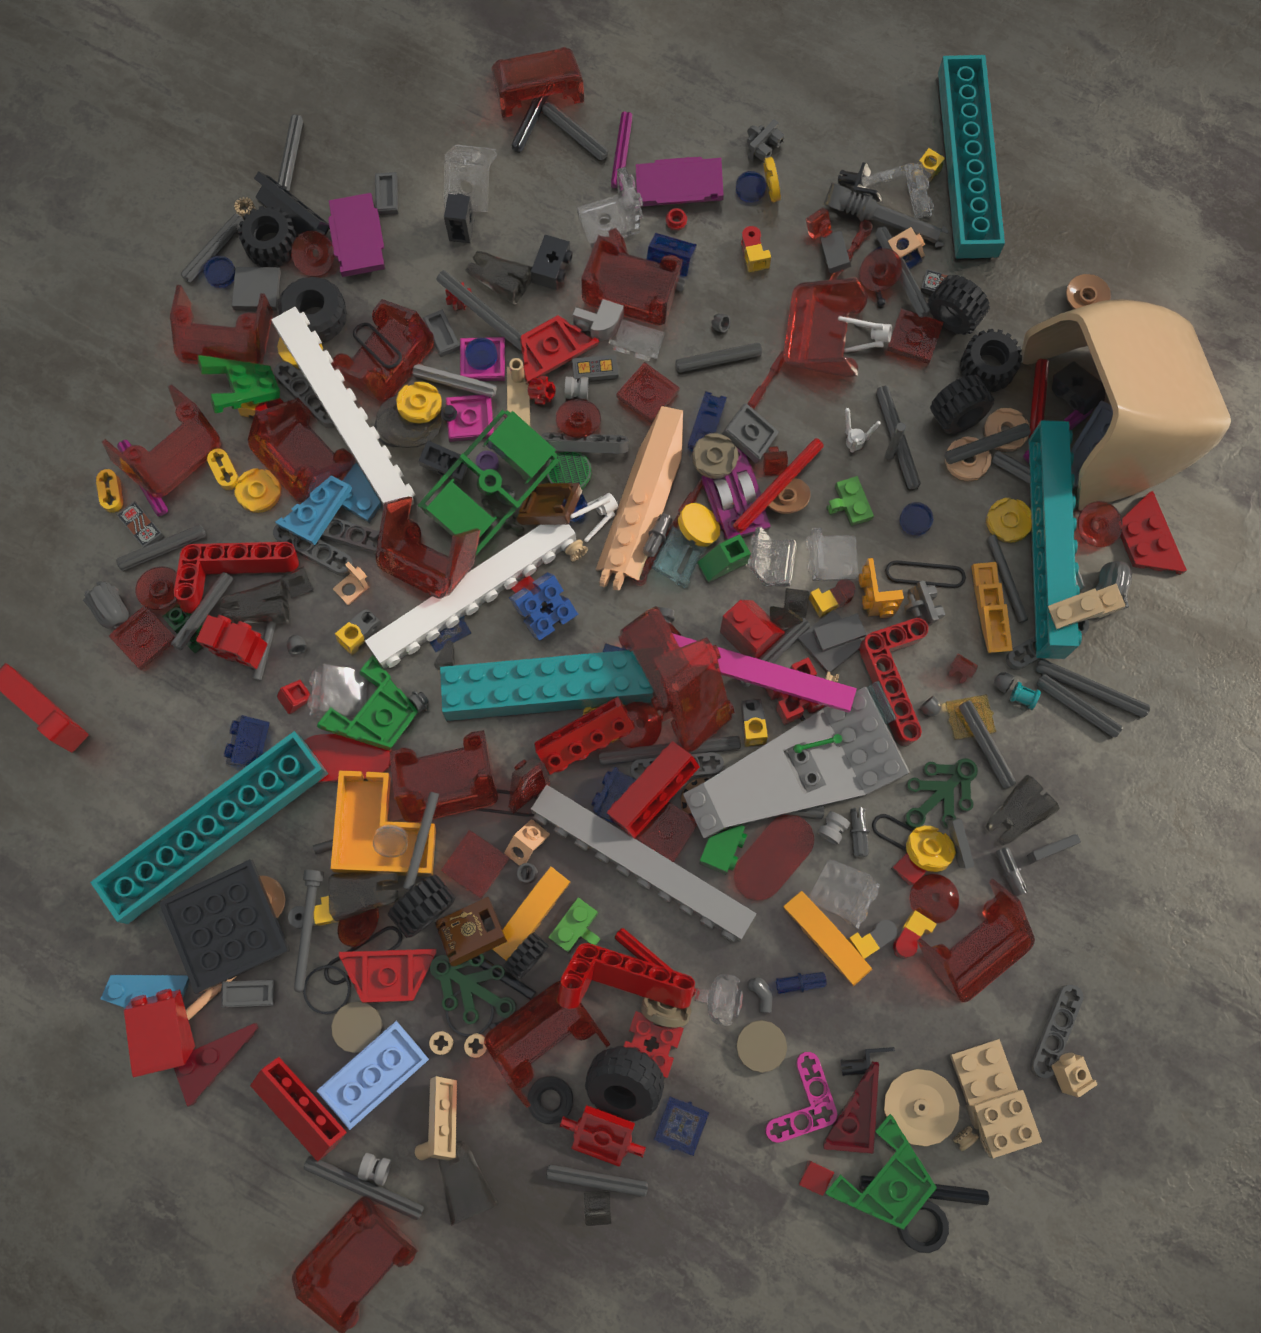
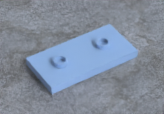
[317,1020,429,1130]

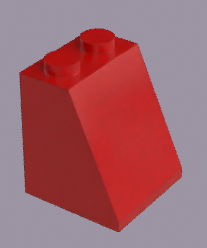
[720,600,785,659]
[124,989,195,1077]

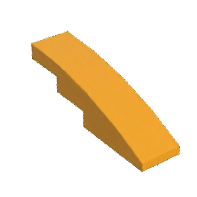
[971,562,1013,653]
[492,867,571,961]
[783,891,872,986]

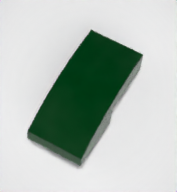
[162,604,203,653]

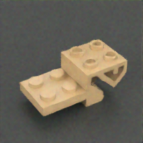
[950,1039,1042,1158]

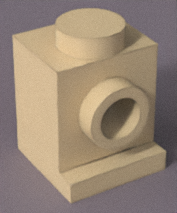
[1051,1053,1098,1098]

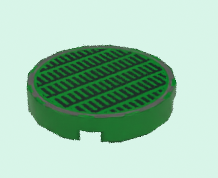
[546,451,591,490]

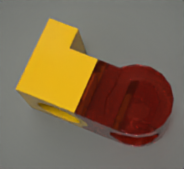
[808,579,856,618]

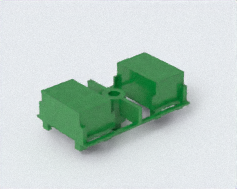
[417,409,559,556]

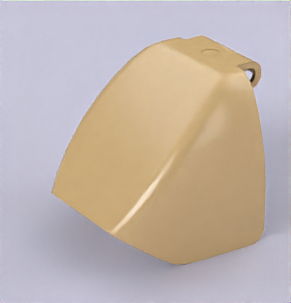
[1021,299,1231,511]

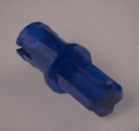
[776,972,827,995]

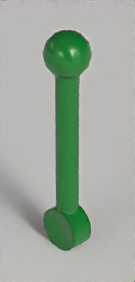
[793,734,842,753]

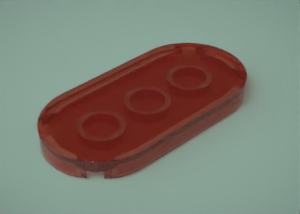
[734,815,814,900]

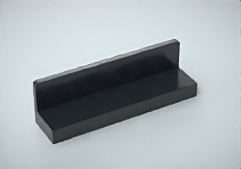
[254,171,330,247]

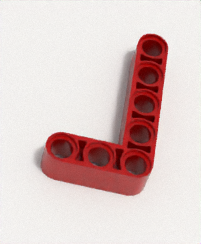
[174,542,299,613]
[859,618,929,746]
[0,663,89,753]
[557,943,695,1009]

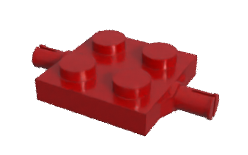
[560,1105,646,1167]

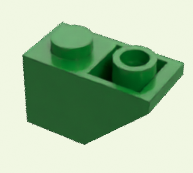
[697,534,751,583]
[699,825,747,875]

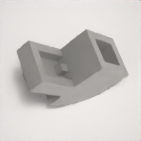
[573,299,624,341]

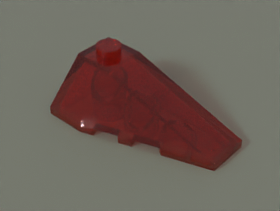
[508,758,551,814]

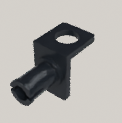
[838,162,882,202]
[841,1047,895,1077]

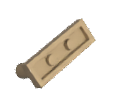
[507,358,530,426]
[415,1076,457,1161]

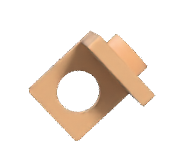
[888,227,925,259]
[333,562,369,605]
[504,819,550,866]

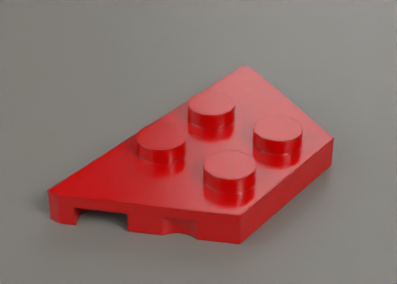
[520,315,599,385]
[1116,491,1187,575]
[339,949,436,1003]

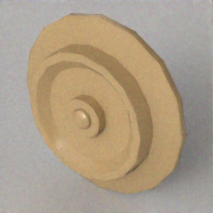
[884,1069,960,1146]

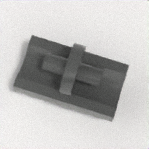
[747,119,785,161]
[904,581,945,627]

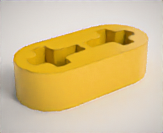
[207,449,239,490]
[96,469,123,513]

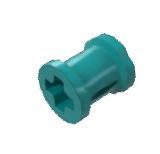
[1009,682,1041,710]

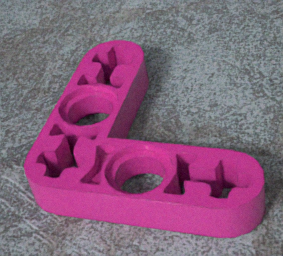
[765,1052,837,1143]

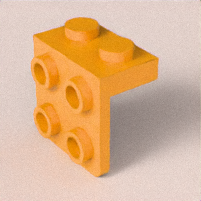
[859,558,904,618]

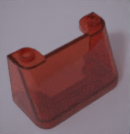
[491,47,584,118]
[581,235,683,326]
[330,299,434,403]
[248,397,355,503]
[652,637,735,753]
[389,730,498,823]
[292,1196,418,1333]

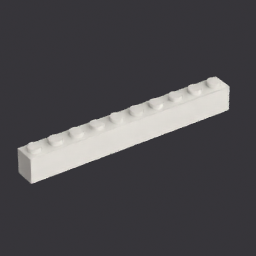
[271,307,415,517]
[365,525,576,669]

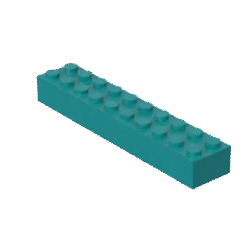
[938,55,1005,259]
[1029,421,1082,659]
[440,647,683,721]
[90,731,328,924]

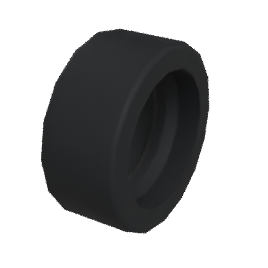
[897,1200,949,1253]

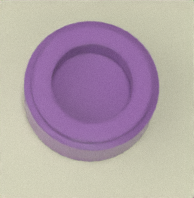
[476,451,499,471]

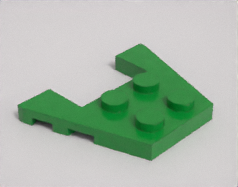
[198,355,280,413]
[317,655,418,751]
[826,1114,937,1230]

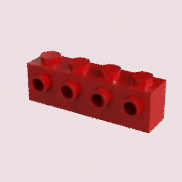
[534,697,635,775]
[607,741,700,839]
[250,1057,347,1162]

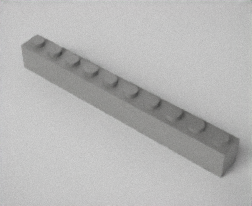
[531,784,757,942]

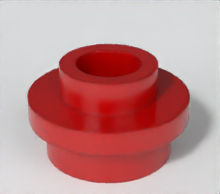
[666,208,687,230]

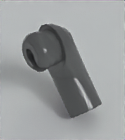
[748,977,773,1013]

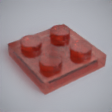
[887,309,944,364]
[616,362,680,423]
[109,605,175,670]
[635,802,697,862]
[441,830,510,899]

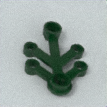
[905,758,978,829]
[430,954,517,1024]

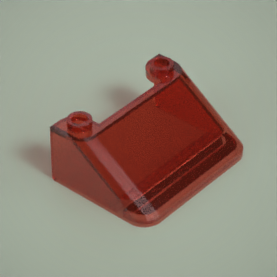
[783,278,868,377]

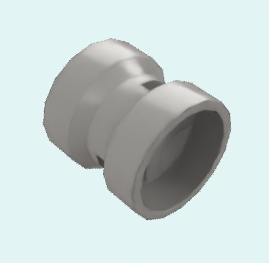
[565,376,589,400]
[817,811,851,845]
[358,1152,391,1186]

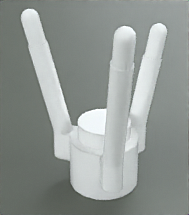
[838,316,892,353]
[845,408,881,453]
[570,493,618,542]

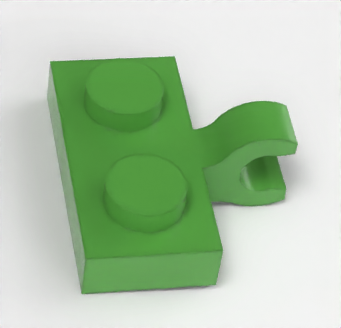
[827,476,874,526]
[548,898,601,953]

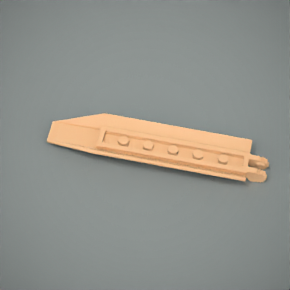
[596,406,683,590]

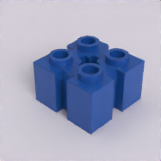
[509,572,578,641]

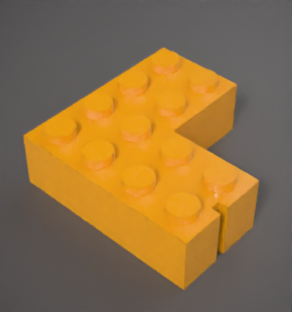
[331,771,436,877]

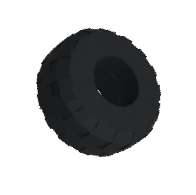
[278,277,347,343]
[585,1046,665,1122]

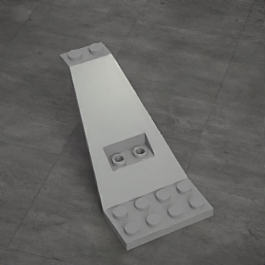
[683,687,910,838]

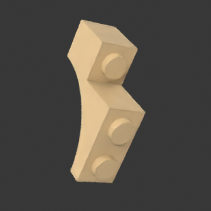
[1047,584,1126,630]

